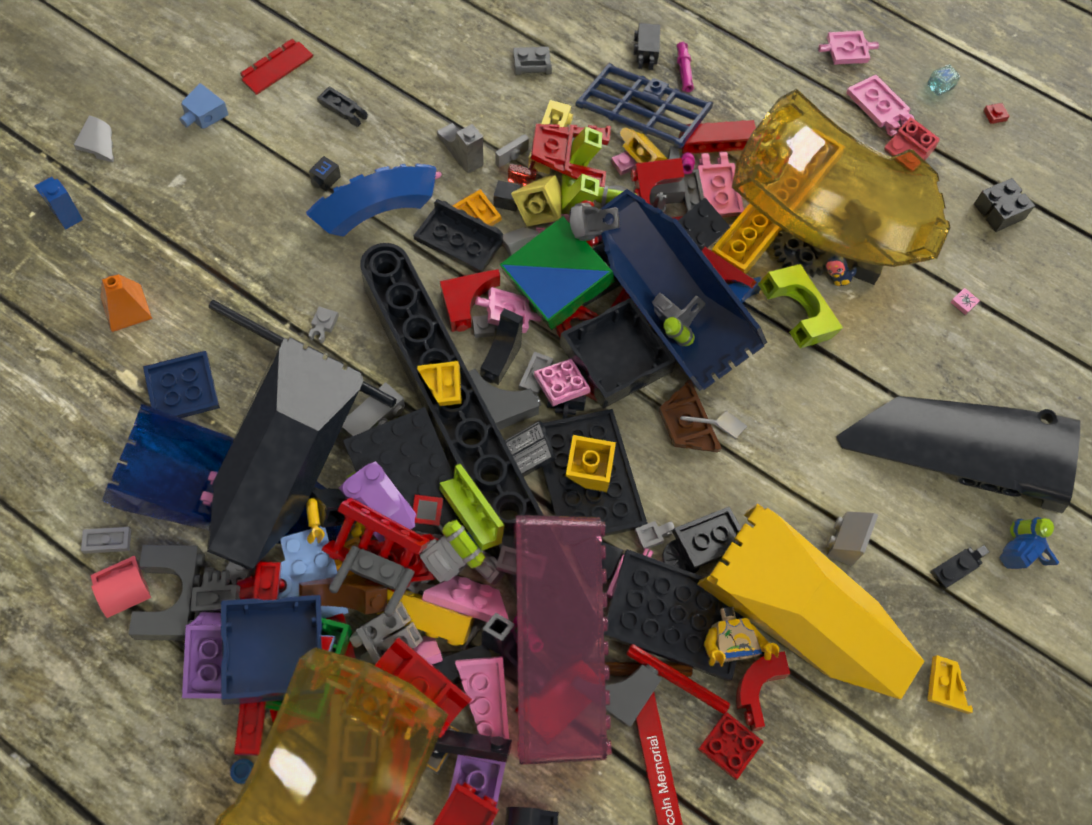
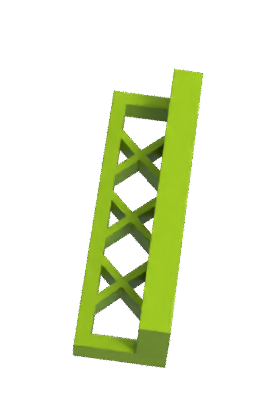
[439,464,504,551]

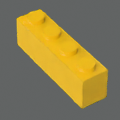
[377,587,475,646]

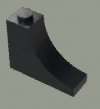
[480,308,523,385]

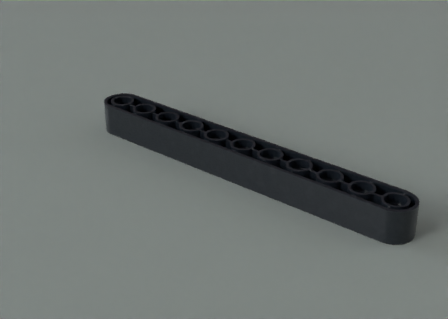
[360,243,599,665]

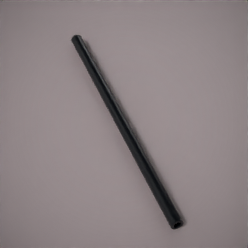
[209,300,397,408]

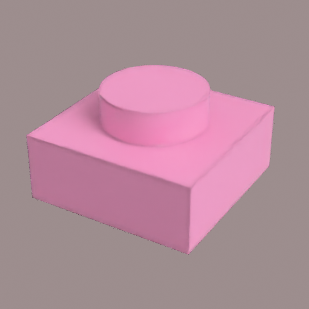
[611,151,636,176]

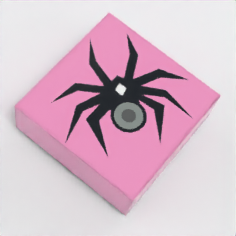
[950,288,980,315]

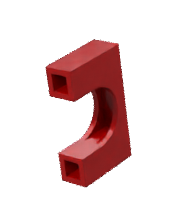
[631,158,684,220]

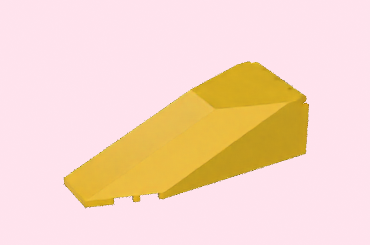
[697,503,924,700]

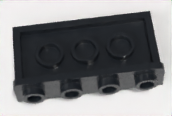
[414,199,503,273]

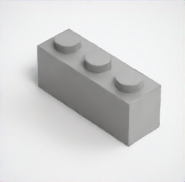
[341,383,405,438]

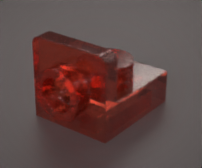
[508,161,538,186]

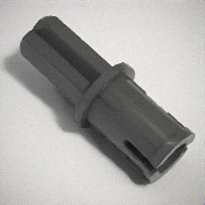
[652,192,667,213]

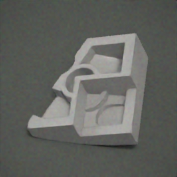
[74,115,114,162]

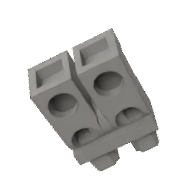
[349,602,423,667]

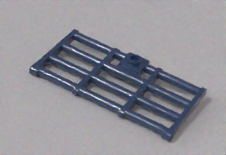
[575,63,713,149]

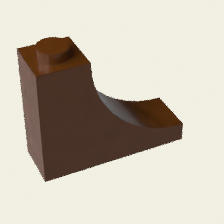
[299,574,387,615]

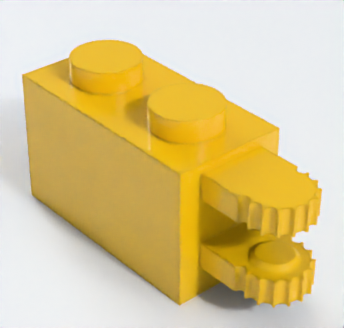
[620,128,668,163]

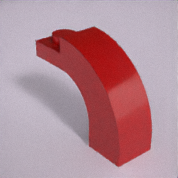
[736,651,790,732]

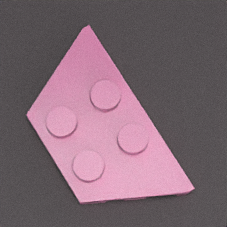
[422,576,509,622]

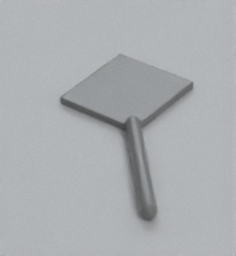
[680,411,747,439]

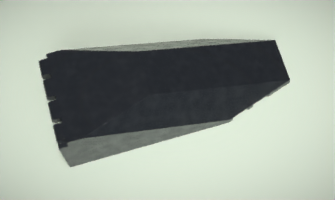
[207,337,364,571]

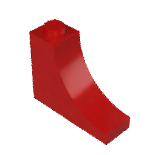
[702,247,757,289]
[440,269,500,332]

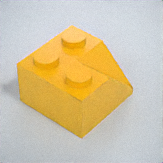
[566,435,616,492]

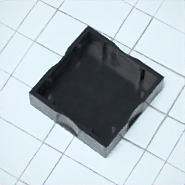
[560,298,676,409]

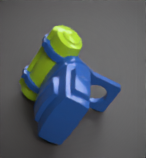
[999,517,1059,569]

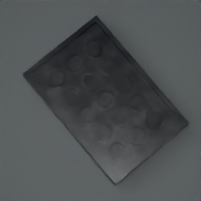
[343,407,468,535]
[542,409,648,546]
[601,549,744,682]

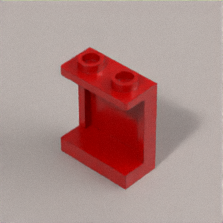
[433,782,499,825]

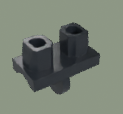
[547,395,586,419]

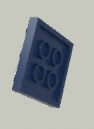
[143,351,220,425]

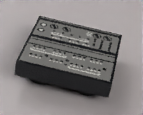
[505,421,556,477]

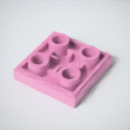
[534,359,591,406]

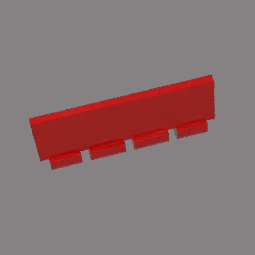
[240,39,313,95]

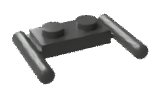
[329,545,415,617]

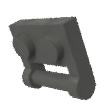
[513,46,552,75]

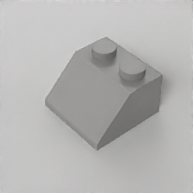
[827,511,878,567]

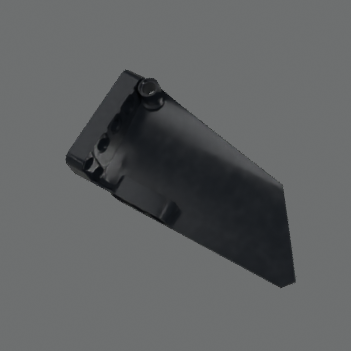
[836,396,1080,514]

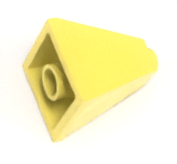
[511,175,561,227]

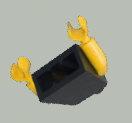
[306,487,365,544]

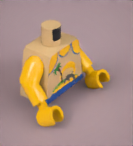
[704,607,779,666]

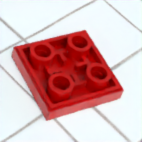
[698,712,764,780]

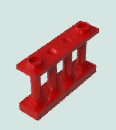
[322,497,430,592]

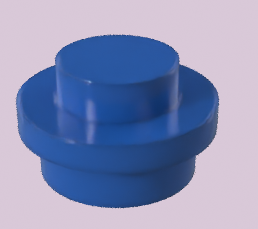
[230,759,256,784]

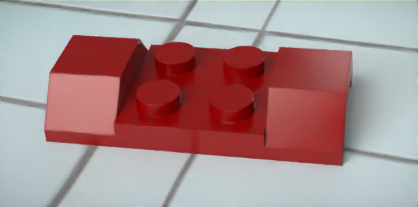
[367,637,472,738]

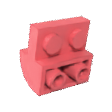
[884,117,940,171]
[90,556,152,618]

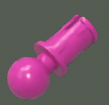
[680,152,695,174]

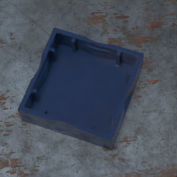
[221,595,324,705]

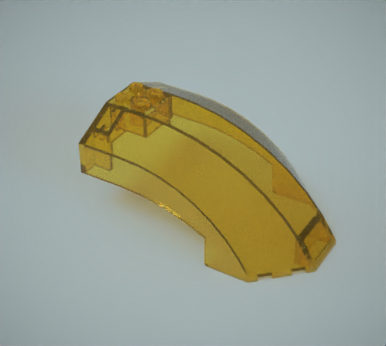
[732,88,951,267]
[214,647,448,825]

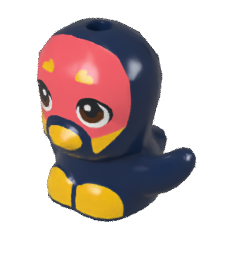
[826,255,857,286]

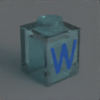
[927,64,961,96]

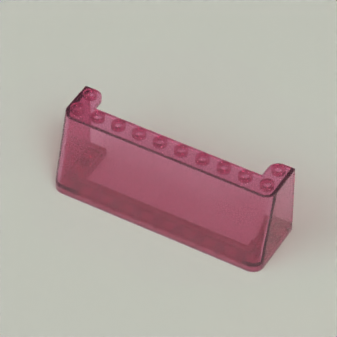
[515,515,611,765]

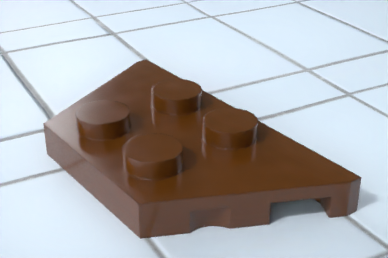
[659,379,722,453]

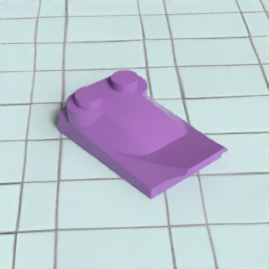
[339,461,417,542]
[182,612,222,699]
[448,755,506,825]

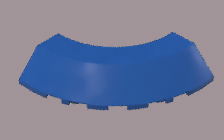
[306,163,437,237]

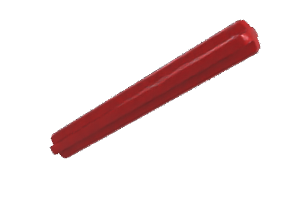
[626,644,730,714]

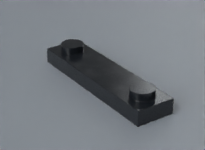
[412,725,512,762]

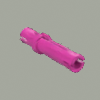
[676,42,694,92]

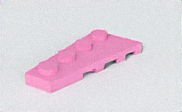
[455,656,509,739]

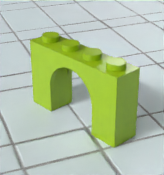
[561,126,602,215]
[758,264,843,349]

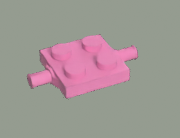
[818,31,879,65]
[475,287,541,333]

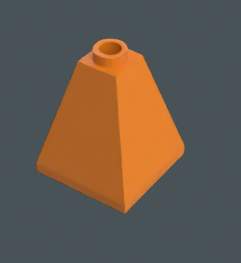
[100,274,152,332]

